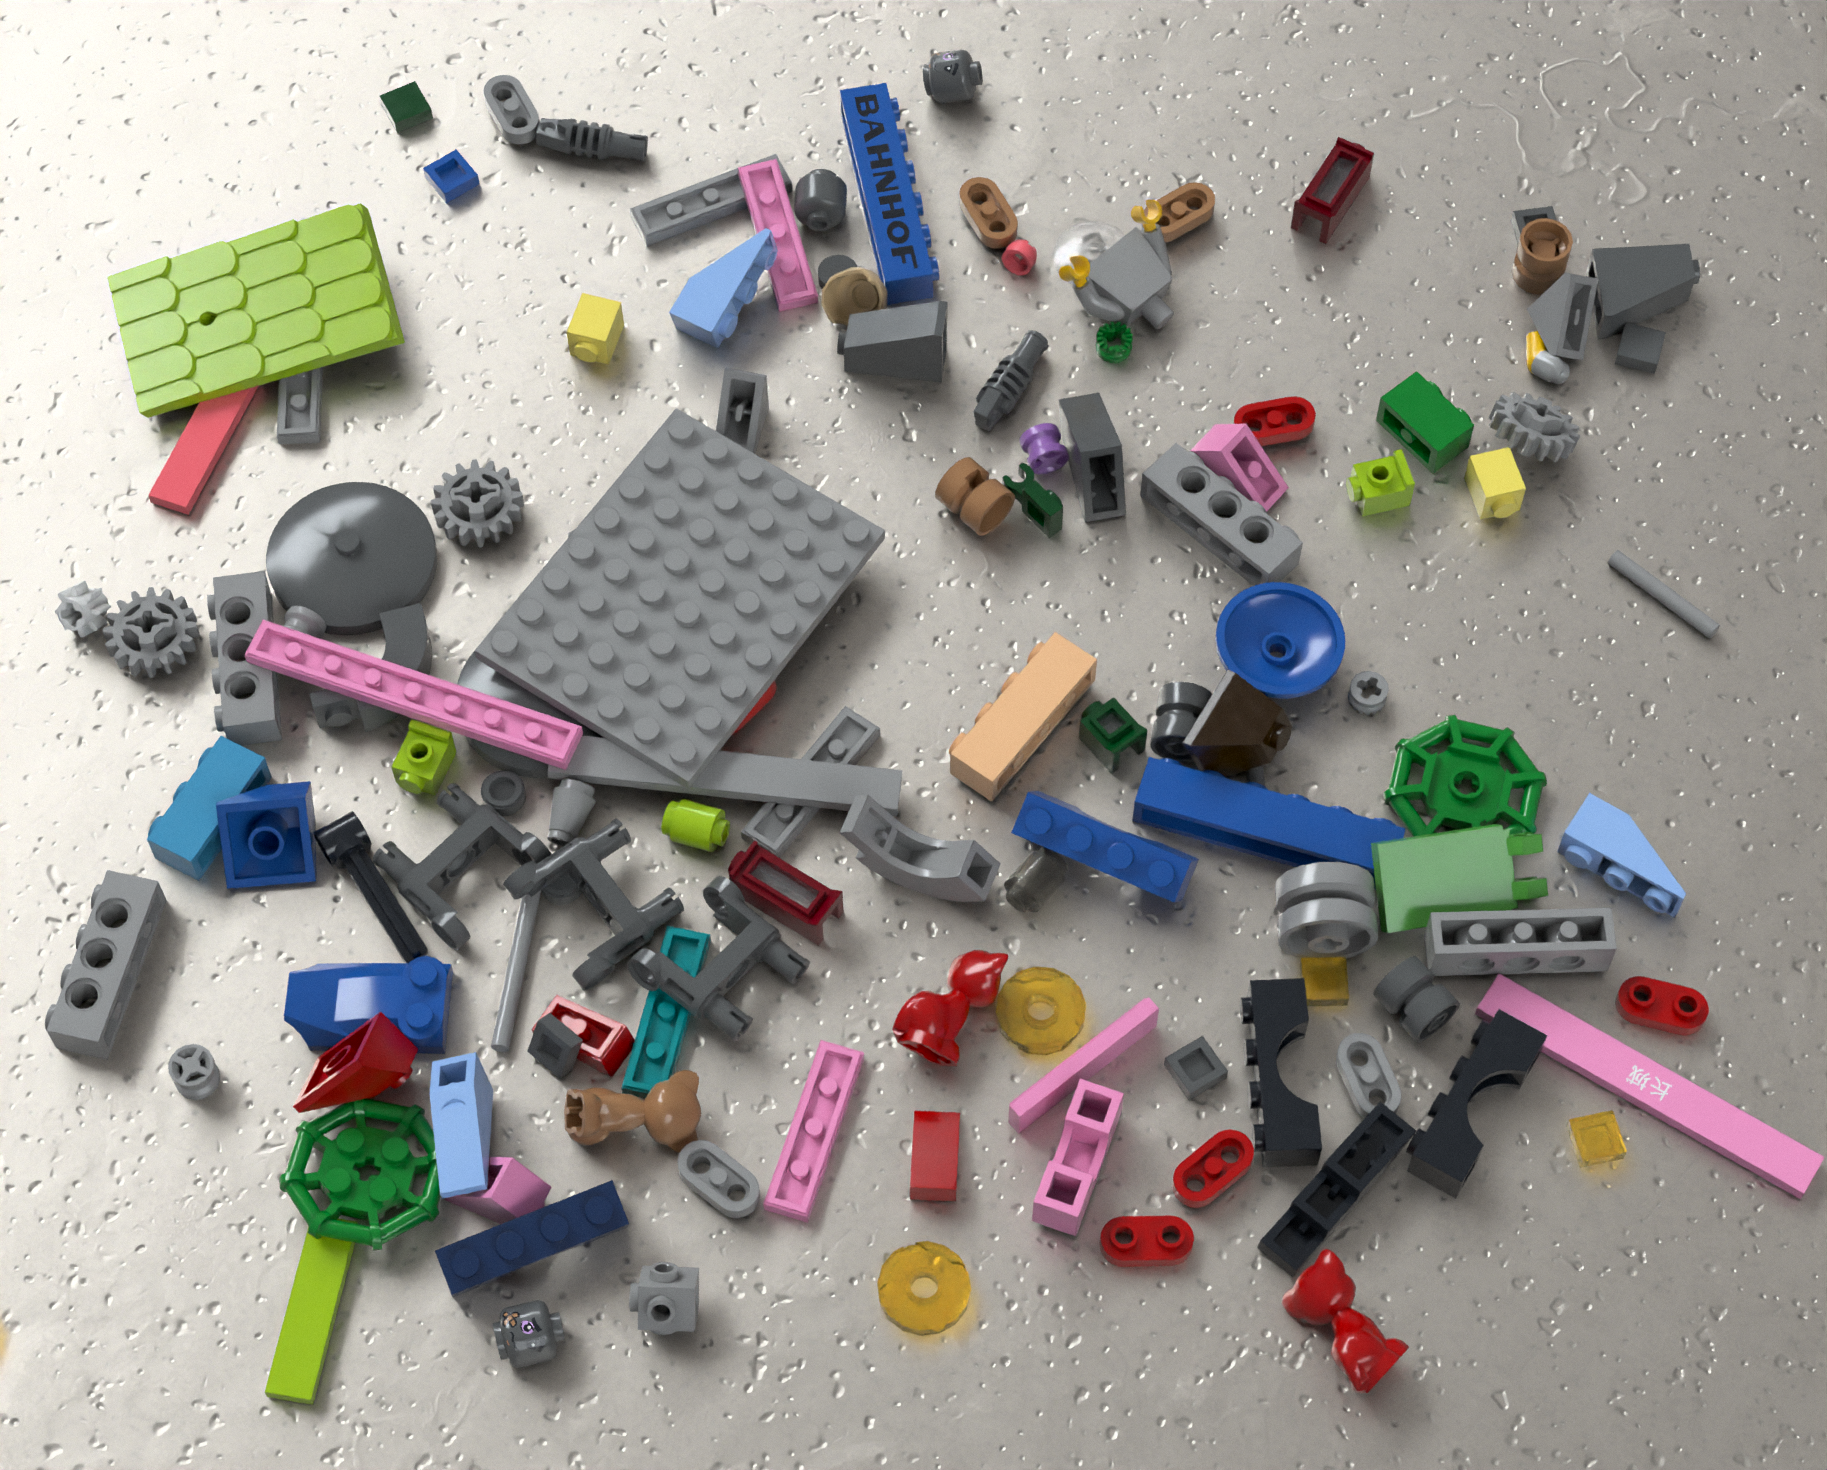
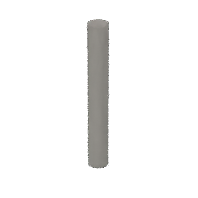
[1608,550,1720,639]

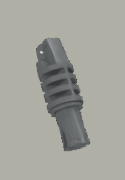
[536,118,648,161]
[973,330,1049,431]

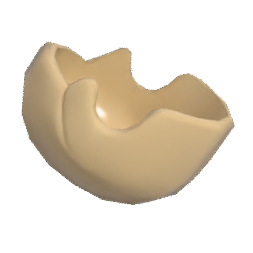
[821,267,887,326]

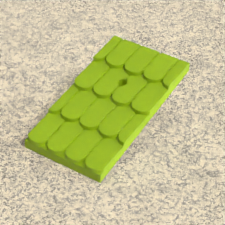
[107,203,405,418]

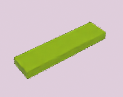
[265,1218,358,1405]

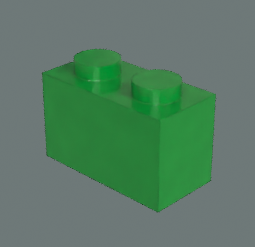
[1376,371,1474,474]

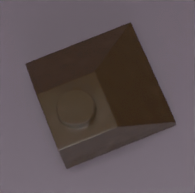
[1183,670,1292,778]

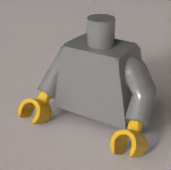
[1059,200,1174,330]

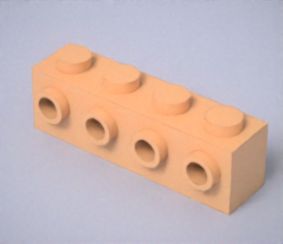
[949,632,1097,802]

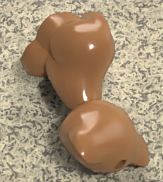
[564,1070,701,1153]

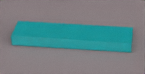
[621,926,711,1098]

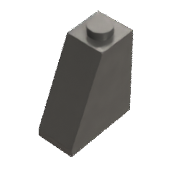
[1586,244,1700,339]
[837,301,948,382]
[1058,392,1126,522]

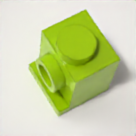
[1346,449,1415,517]
[391,719,457,796]

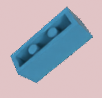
[147,736,272,881]

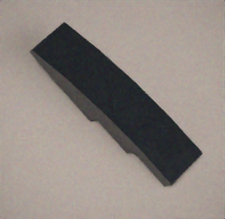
[1257,1101,1417,1277]

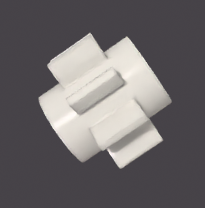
[54,581,111,637]

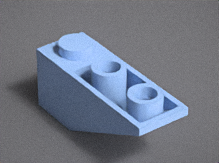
[669,228,778,348]
[1557,793,1686,918]
[429,1052,493,1199]

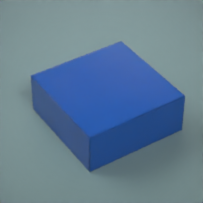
[423,149,480,204]

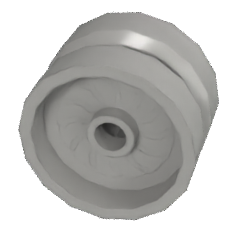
[1275,862,1378,961]

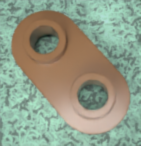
[959,177,1018,248]
[1142,182,1215,243]

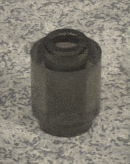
[1004,847,1068,913]

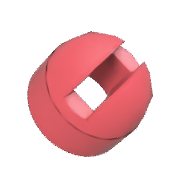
[1002,239,1037,276]

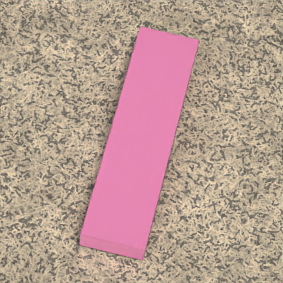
[738,159,818,312]
[1008,997,1159,1134]
[763,1040,864,1223]

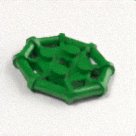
[1383,714,1547,837]
[279,1098,441,1251]

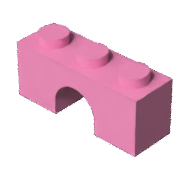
[1032,1078,1124,1236]

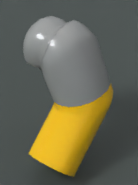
[1526,331,1570,384]

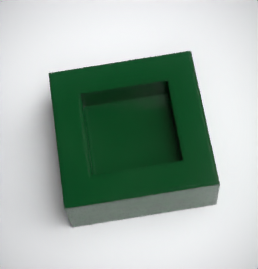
[379,81,433,133]

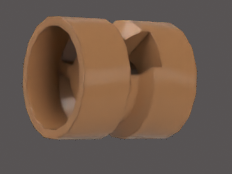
[1512,218,1573,295]
[935,457,1015,536]

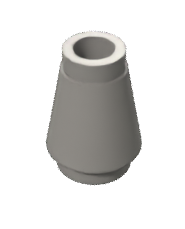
[547,778,596,846]

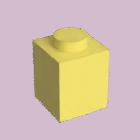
[566,293,624,364]
[1464,447,1526,520]

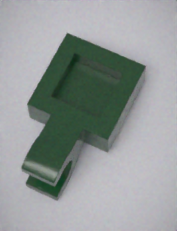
[1002,463,1063,538]

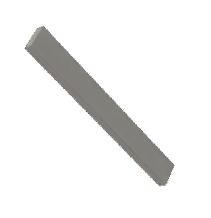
[547,736,902,816]

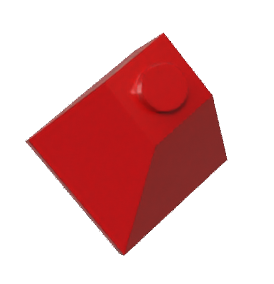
[293,1012,418,1113]

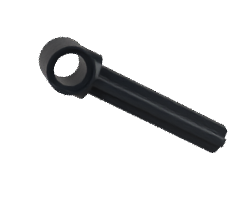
[313,811,428,963]

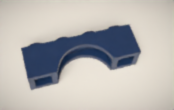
[435,1180,629,1298]

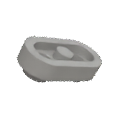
[483,75,539,144]
[1336,1033,1402,1118]
[678,1140,760,1218]

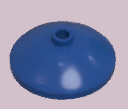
[1215,582,1346,699]

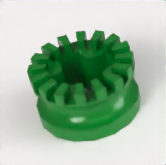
[1096,321,1133,363]

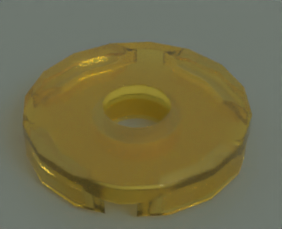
[996,966,1086,1055]
[877,1241,971,1336]

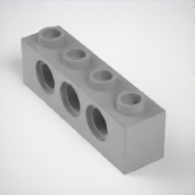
[1140,443,1303,586]
[207,571,282,746]
[45,870,166,1060]
[1424,908,1617,976]

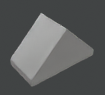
[1527,273,1598,360]
[716,367,769,454]

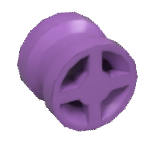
[1019,423,1069,475]

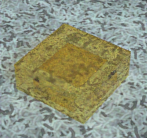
[1300,957,1349,1006]
[1566,1110,1627,1168]

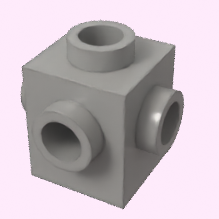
[629,1262,699,1335]

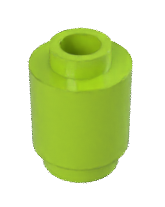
[661,799,730,852]

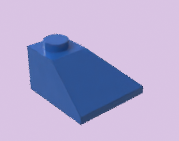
[216,781,317,889]

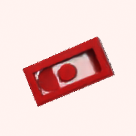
[531,994,635,1077]
[910,1111,960,1201]

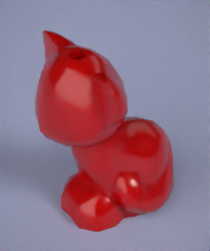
[892,950,1009,1067]
[1282,1249,1409,1394]

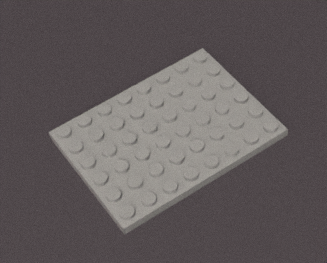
[475,408,885,789]

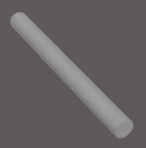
[491,891,541,1052]

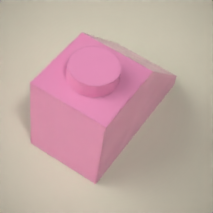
[1191,424,1289,512]
[444,1157,551,1224]

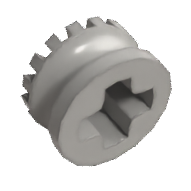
[1348,671,1389,715]

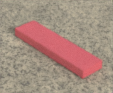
[148,386,259,515]

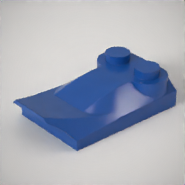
[284,956,453,1054]

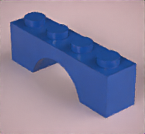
[1011,791,1199,903]

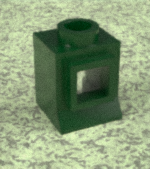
[1079,697,1147,774]

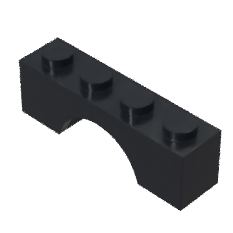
[1240,978,1322,1168]
[1406,1009,1548,1199]

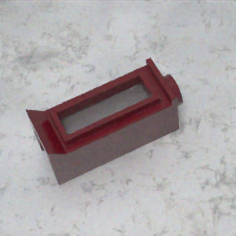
[1291,137,1374,244]
[728,840,844,946]

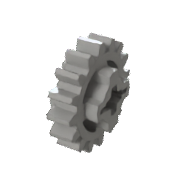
[1489,392,1580,462]
[431,459,524,547]
[103,587,200,678]

